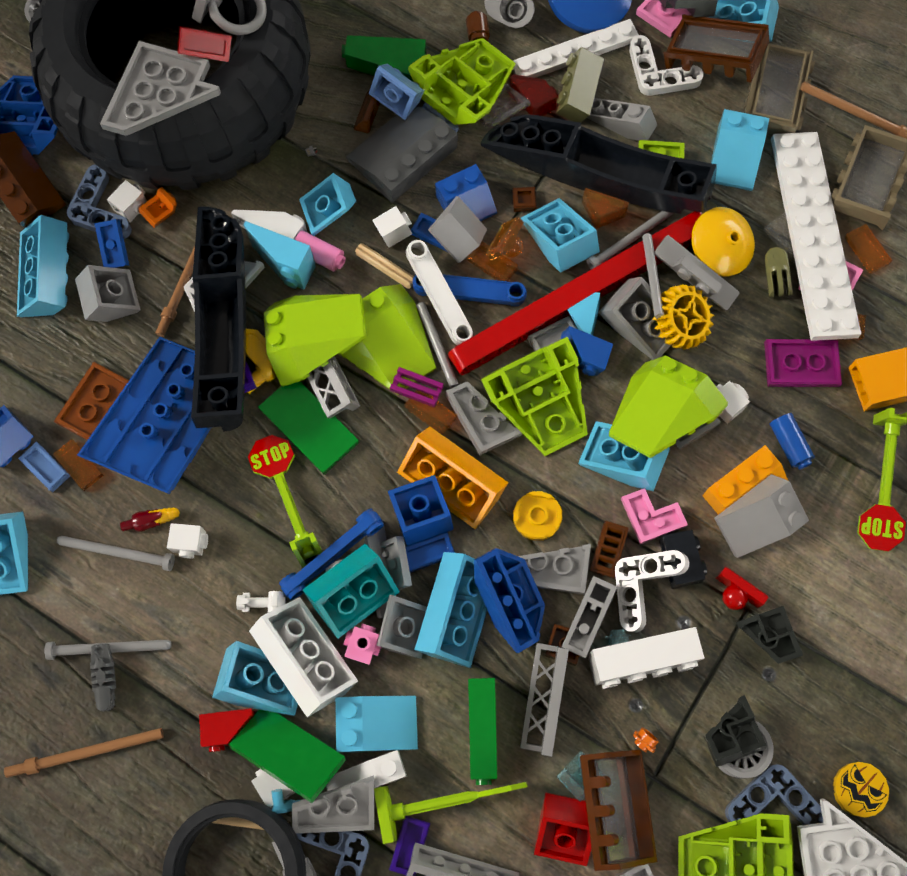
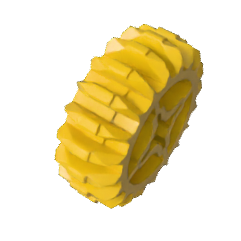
[652,284,714,350]

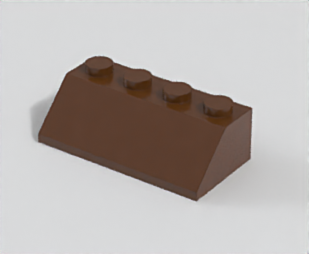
[0,131,67,228]

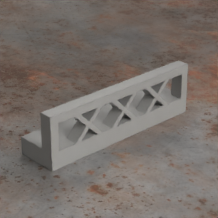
[308,356,360,418]
[520,643,569,757]
[406,842,519,876]

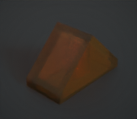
[582,188,629,229]

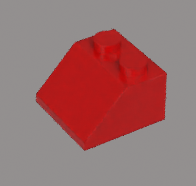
[534,793,592,866]

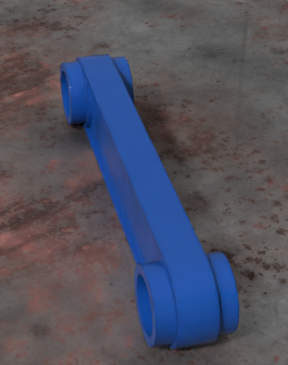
[413,274,527,307]
[279,508,384,601]

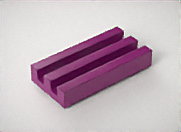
[390,367,444,408]

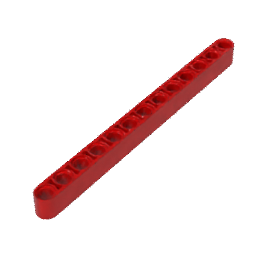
[448,211,703,375]

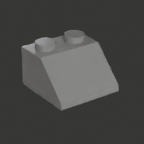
[75,265,141,322]

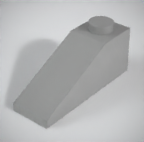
[562,576,617,659]

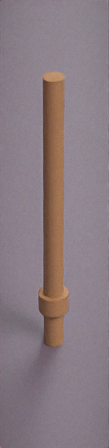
[800,81,907,139]
[155,246,195,337]
[4,728,164,778]

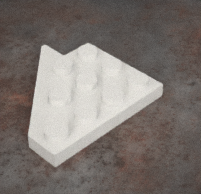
[797,799,907,876]

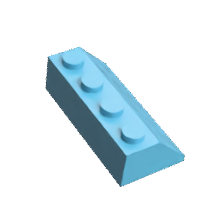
[17,215,69,317]
[414,552,487,668]

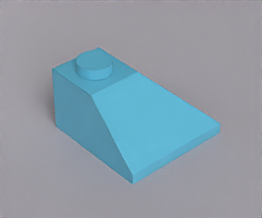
[299,173,356,236]

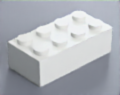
[249,597,358,717]
[587,627,704,689]

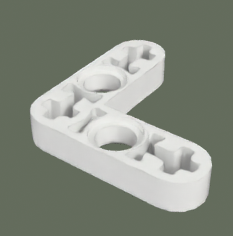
[629,35,703,96]
[615,550,689,633]

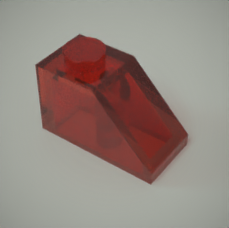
[510,74,558,116]

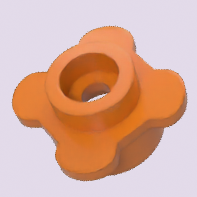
[633,727,659,753]

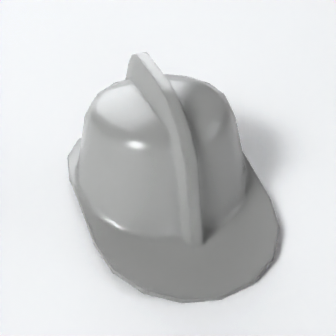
[484,0,534,28]

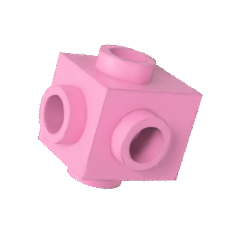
[343,624,381,665]

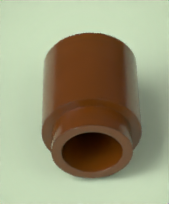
[466,11,490,42]

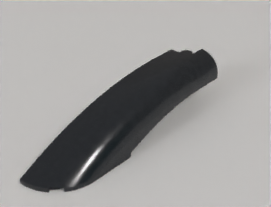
[481,115,717,214]
[191,207,246,432]

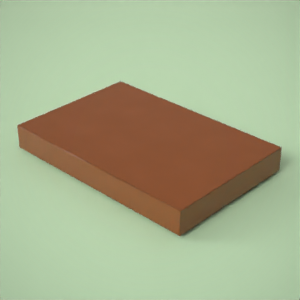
[54,362,129,440]

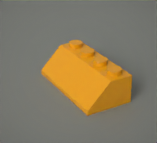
[397,426,509,529]

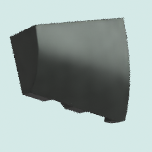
[659,0,718,17]
[736,606,803,664]
[705,695,767,767]

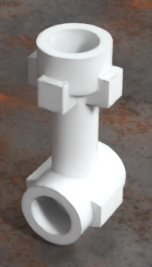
[236,591,286,613]

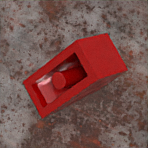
[199,708,257,752]

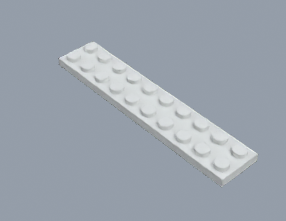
[771,132,861,341]

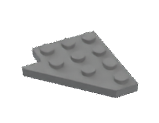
[100,41,221,136]

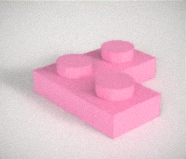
[621,488,688,544]

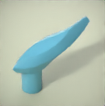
[271,789,300,814]

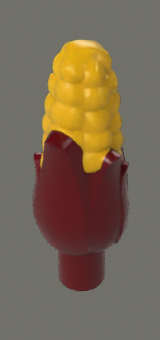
[120,507,180,532]

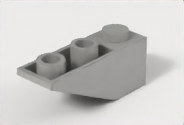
[587,98,657,141]

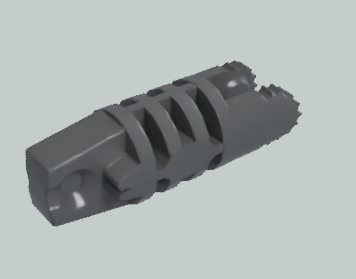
[90,644,116,712]

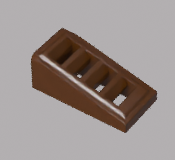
[589,521,629,579]

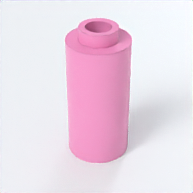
[295,230,346,272]

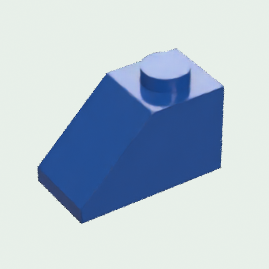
[561,326,613,376]

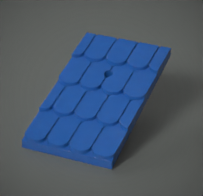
[77,337,212,494]

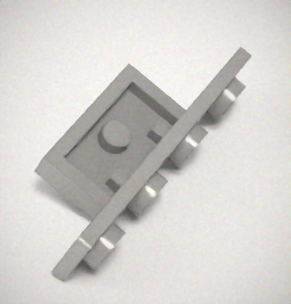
[654,235,740,311]
[364,520,412,619]

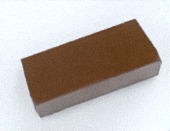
[354,90,380,133]

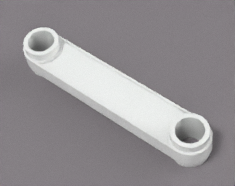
[406,240,473,345]

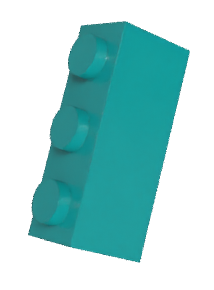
[303,544,400,639]

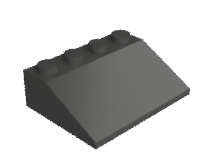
[346,105,458,203]

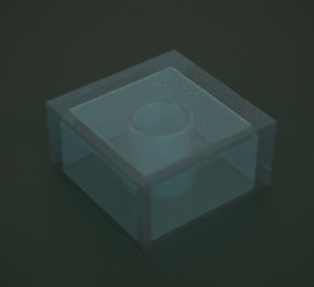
[556,751,605,801]

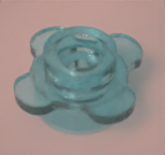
[605,629,632,646]

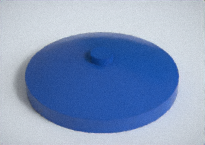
[548,0,632,33]

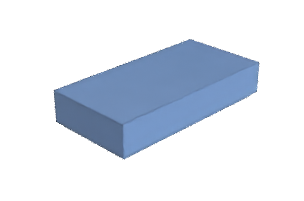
[18,441,71,493]

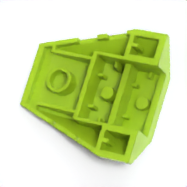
[408,38,516,125]
[338,284,436,395]
[263,294,366,387]
[481,337,588,456]
[609,355,728,458]
[678,813,794,876]

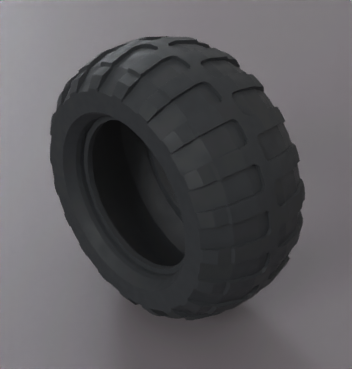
[29,0,311,190]

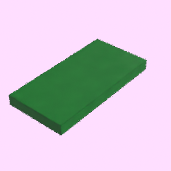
[258,381,359,475]
[229,710,346,803]

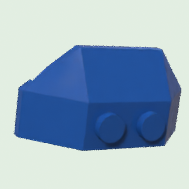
[474,548,545,653]

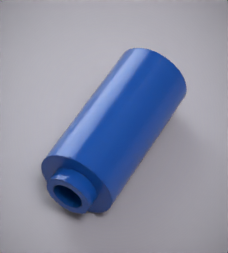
[769,413,815,470]

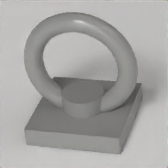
[192,0,267,35]

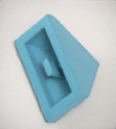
[567,292,600,335]

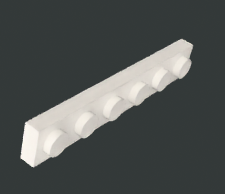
[512,19,639,84]

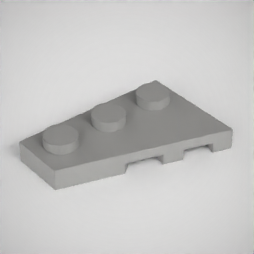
[445,382,522,456]
[518,544,591,595]
[292,775,374,834]

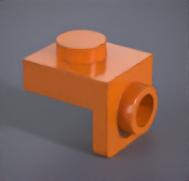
[138,187,177,228]

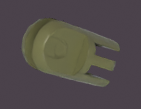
[765,247,793,298]

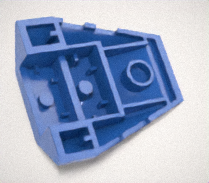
[0,75,58,155]

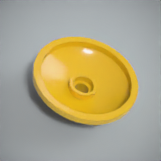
[691,207,755,277]

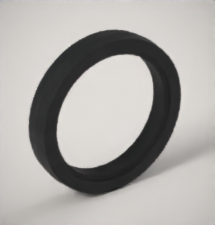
[162,799,306,876]

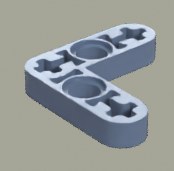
[67,165,132,239]
[725,764,823,825]
[296,831,370,876]

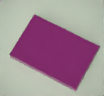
[764,339,842,387]

